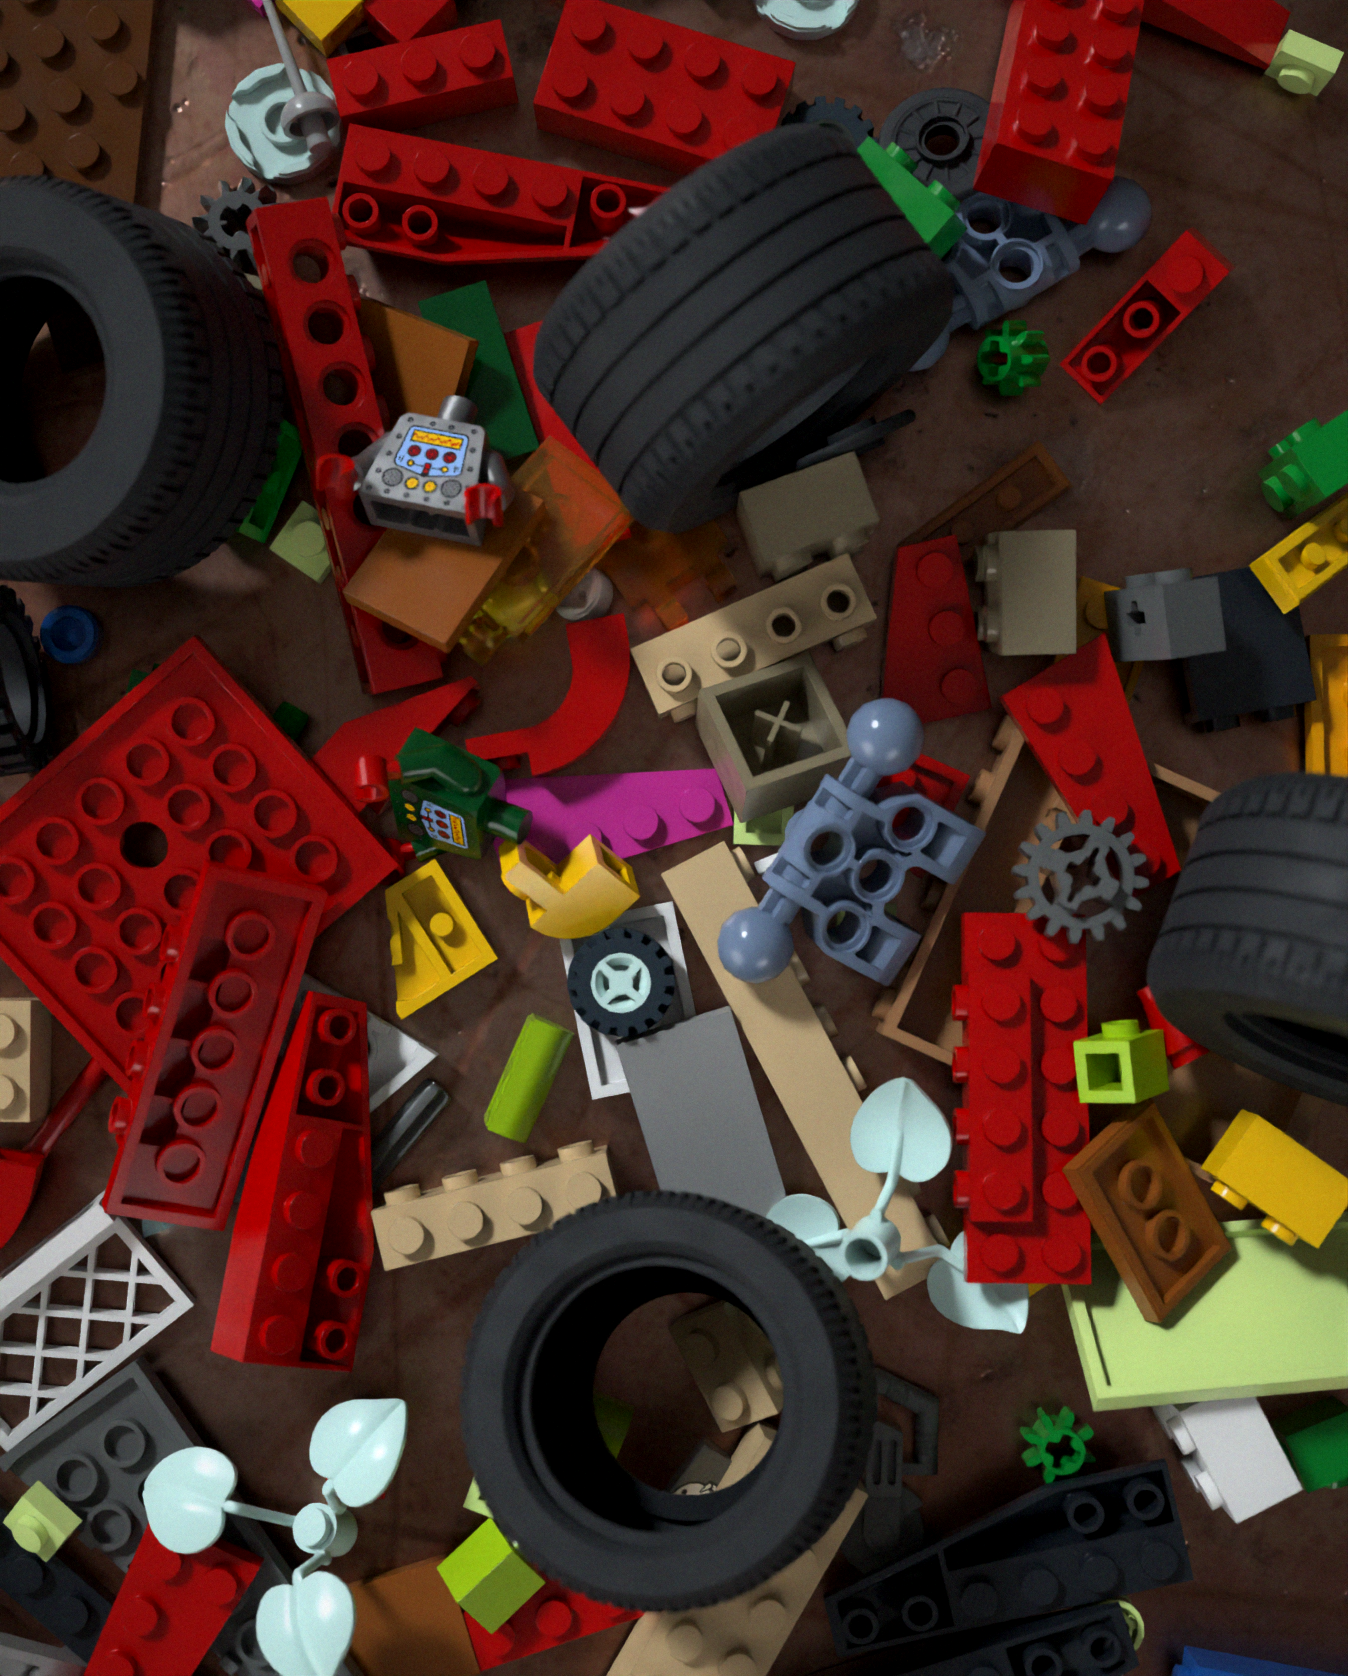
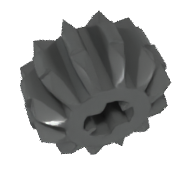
[192,176,283,275]

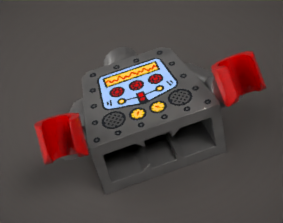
[315,395,514,546]

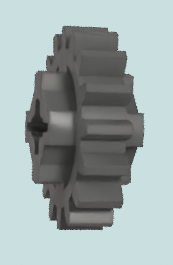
[1011,810,1149,944]

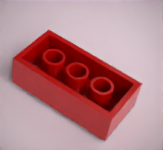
[533,0,796,177]
[972,0,1145,225]

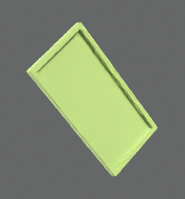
[1061,1212,1348,1411]

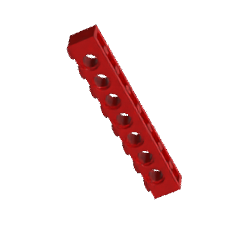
[245,196,447,694]

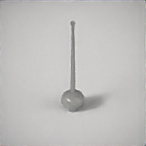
[262,0,340,154]

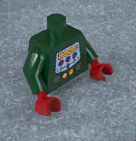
[354,727,533,885]

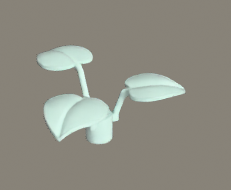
[765,1077,1029,1334]
[142,1399,408,1676]

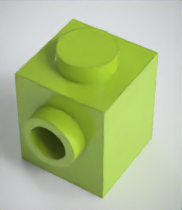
[1073,1020,1169,1103]
[436,1517,546,1634]

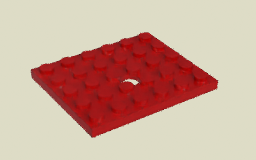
[0,634,401,1095]

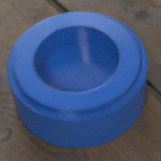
[40,605,104,666]

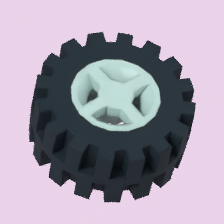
[567,928,675,1037]

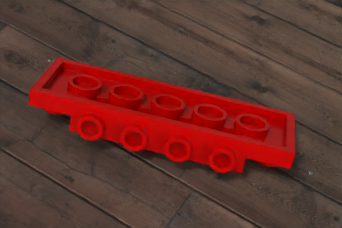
[102,859,328,1232]
[951,912,1091,1284]

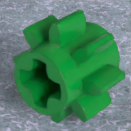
[976,320,1051,396]
[1020,1406,1096,1484]

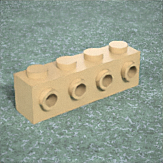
[630,553,877,723]
[371,1140,620,1271]

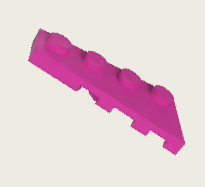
[493,769,734,894]

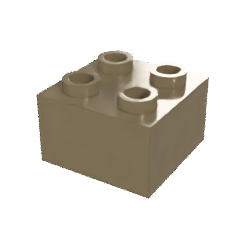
[736,451,880,583]
[974,530,1076,655]
[695,653,851,824]

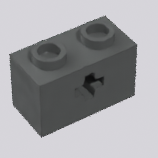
[1104,567,1226,662]

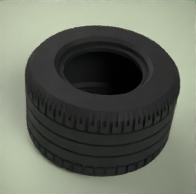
[533,124,954,534]
[0,175,285,588]
[1147,772,1348,1107]
[459,1190,877,1614]

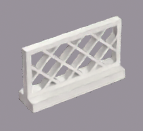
[0,1190,196,1452]

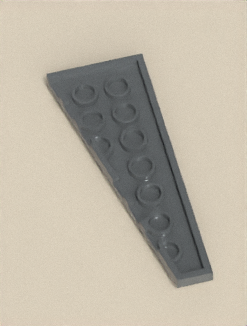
[0,1355,364,1676]

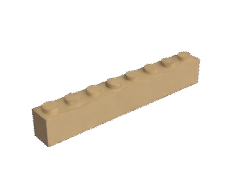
[661,841,951,1300]

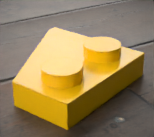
[385,859,500,1020]

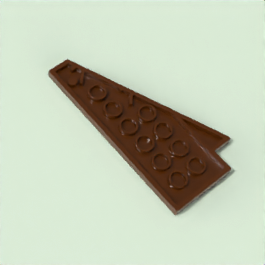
[0,0,160,380]

